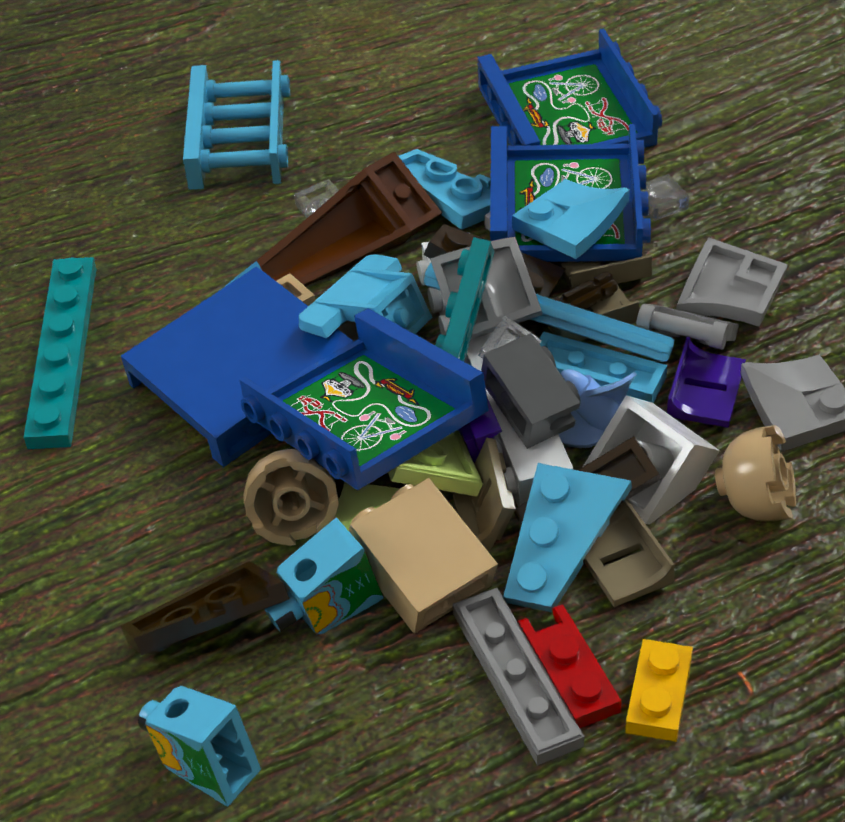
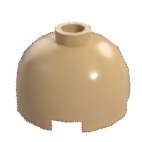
[715,425,796,521]
[243,449,339,546]

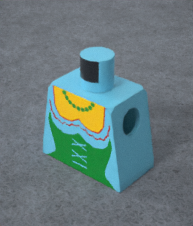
[264,518,383,634]
[138,686,261,807]

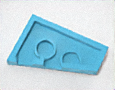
[399,149,491,230]
[503,463,632,612]

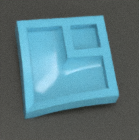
[512,179,629,259]

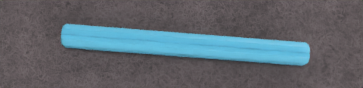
[424,263,674,362]

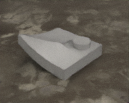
[430,237,543,340]
[676,237,788,327]
[741,354,845,452]

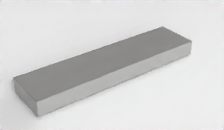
[453,588,584,765]

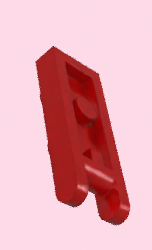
[517,604,622,728]

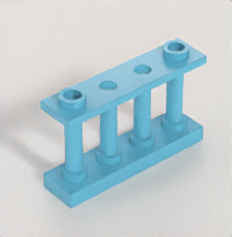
[183,60,290,190]

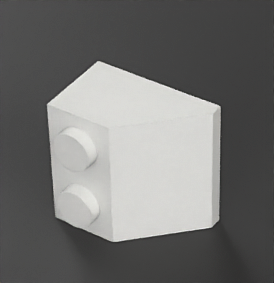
[583,395,720,524]

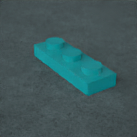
[435,237,495,361]

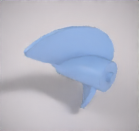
[559,369,637,448]

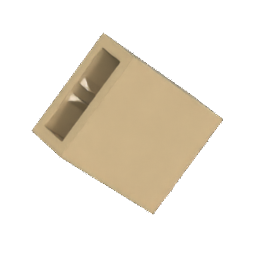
[349,478,498,634]

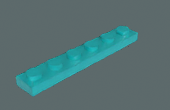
[24,257,97,449]

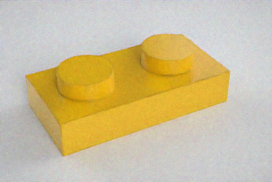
[625,639,693,742]

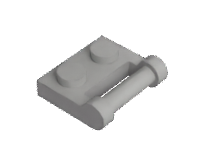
[636,304,739,350]

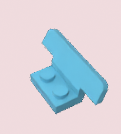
[299,254,432,338]

